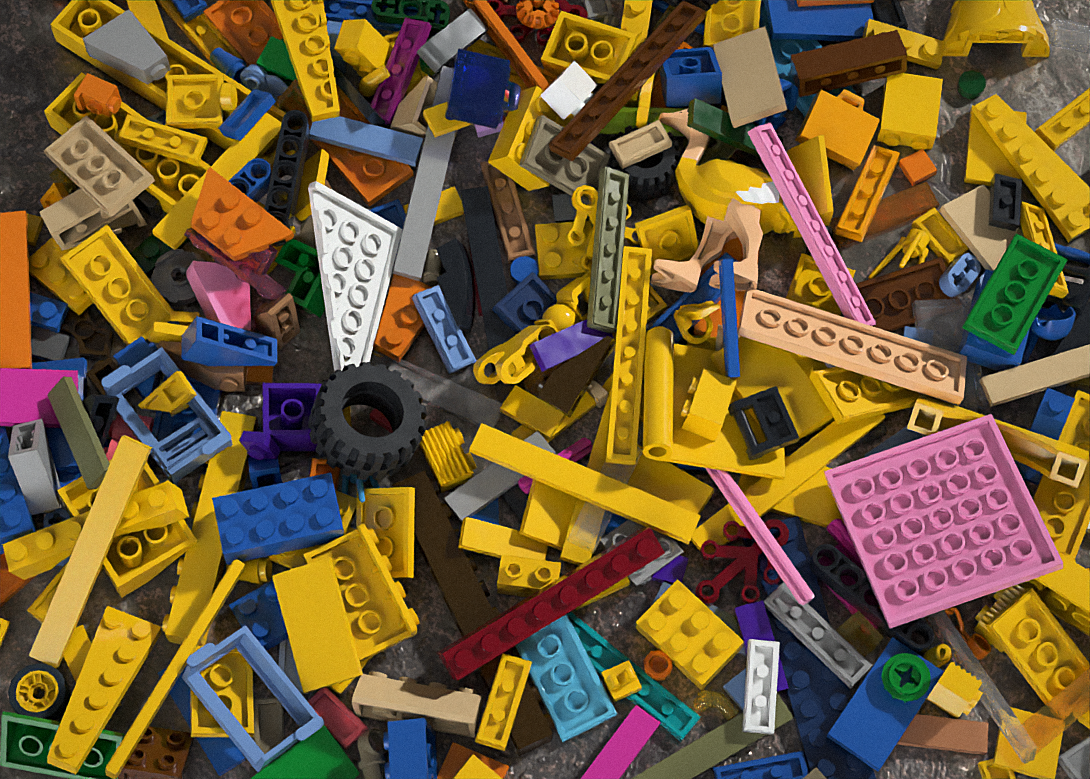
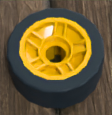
[8,663,71,721]

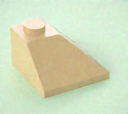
[390,76,458,146]

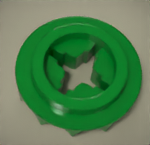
[881,653,931,703]

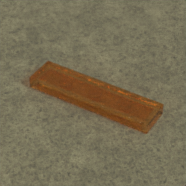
[829,181,939,248]

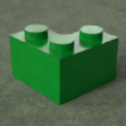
[275,238,325,318]

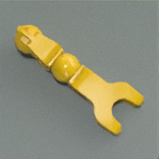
[473,267,592,384]

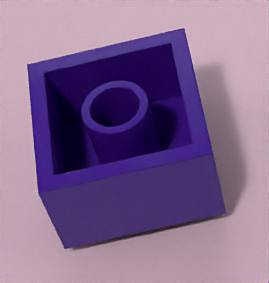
[262,383,322,451]

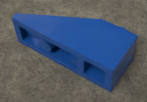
[181,316,277,366]
[1015,387,1075,485]

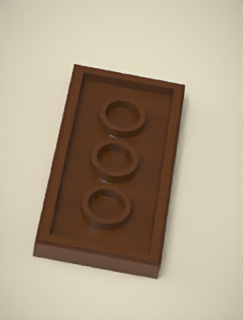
[856,257,962,332]

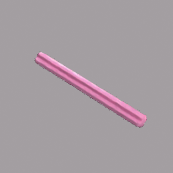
[705,468,814,605]

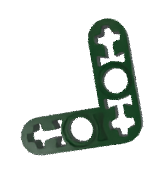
[371,0,450,75]

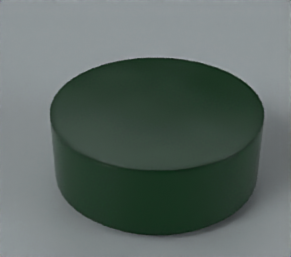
[957,70,986,99]

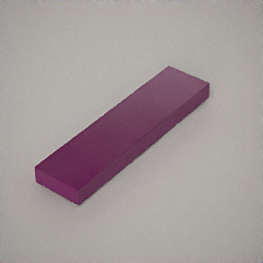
[371,18,432,125]

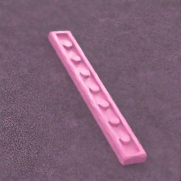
[747,123,876,326]

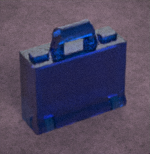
[445,49,521,129]

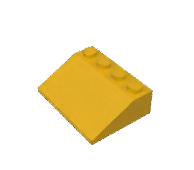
[710,336,835,439]
[57,459,198,598]

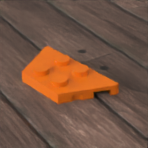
[191,167,294,261]

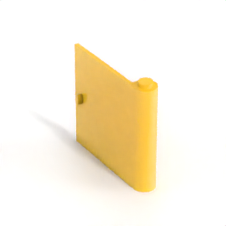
[643,326,785,480]

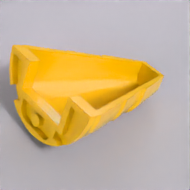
[942,0,1050,57]

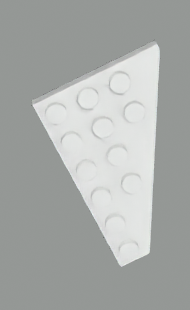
[308,181,403,371]

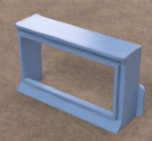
[101,347,233,485]
[182,625,324,772]

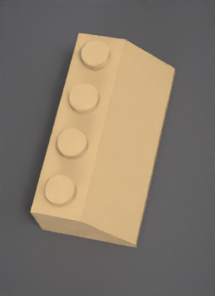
[352,671,482,738]

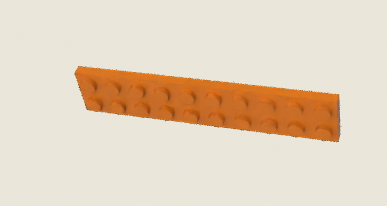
[203,0,414,207]

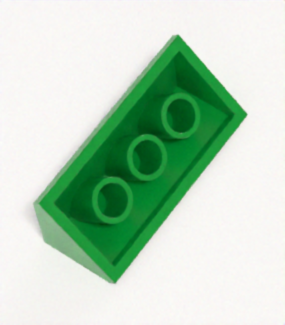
[0,711,125,779]

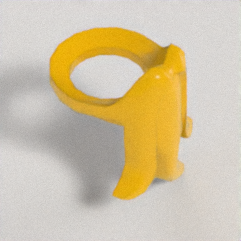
[673,300,721,344]

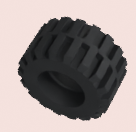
[609,122,681,200]

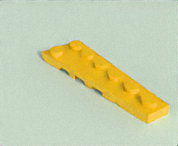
[270,0,340,122]
[972,94,1090,243]
[47,606,162,774]

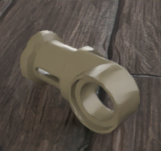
[358,728,387,779]

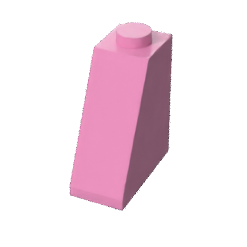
[186,261,251,331]

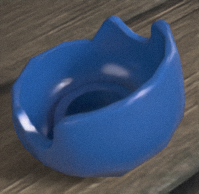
[1030,304,1076,340]

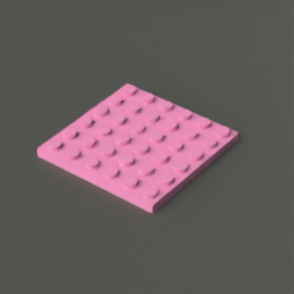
[824,414,1063,629]

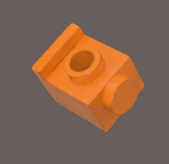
[73,73,122,117]

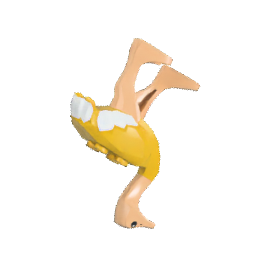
[650,108,798,293]

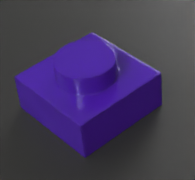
[239,431,281,460]

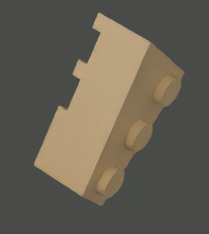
[39,188,147,251]

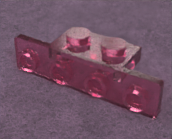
[184,228,287,300]

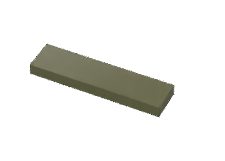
[47,376,110,489]

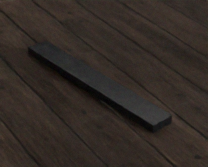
[460,186,526,405]

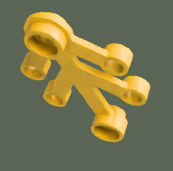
[565,185,639,272]

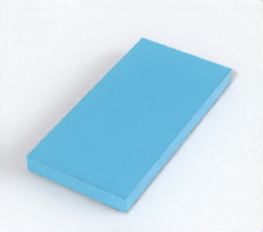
[515,614,618,743]

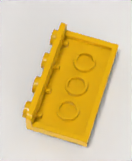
[303,523,420,662]

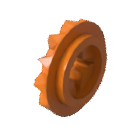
[516,0,559,29]

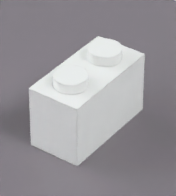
[540,61,597,120]

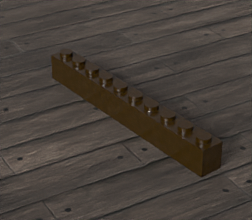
[392,471,555,756]

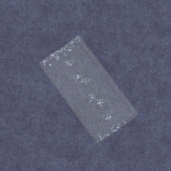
[912,298,987,410]

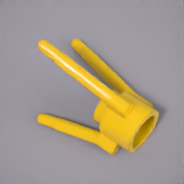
[868,228,930,279]

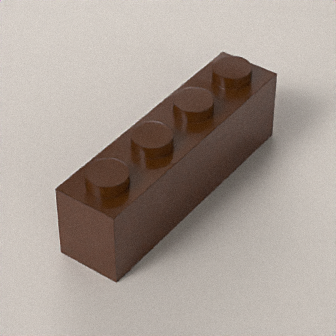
[791,30,907,97]

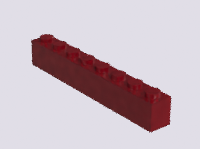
[437,527,665,680]

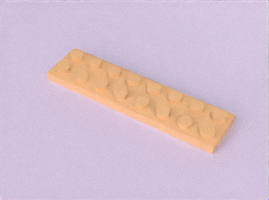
[737,287,967,405]

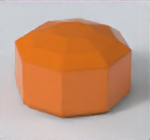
[643,650,673,681]

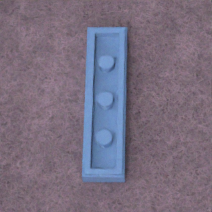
[310,116,424,167]

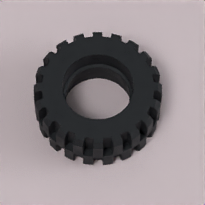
[308,362,427,480]

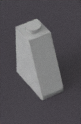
[83,9,171,84]
[8,419,61,515]

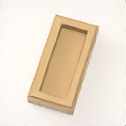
[609,120,672,169]

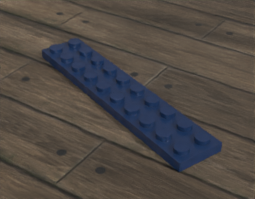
[742,516,876,779]

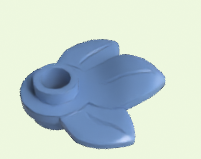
[240,64,291,107]

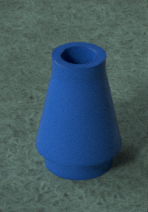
[210,47,247,84]

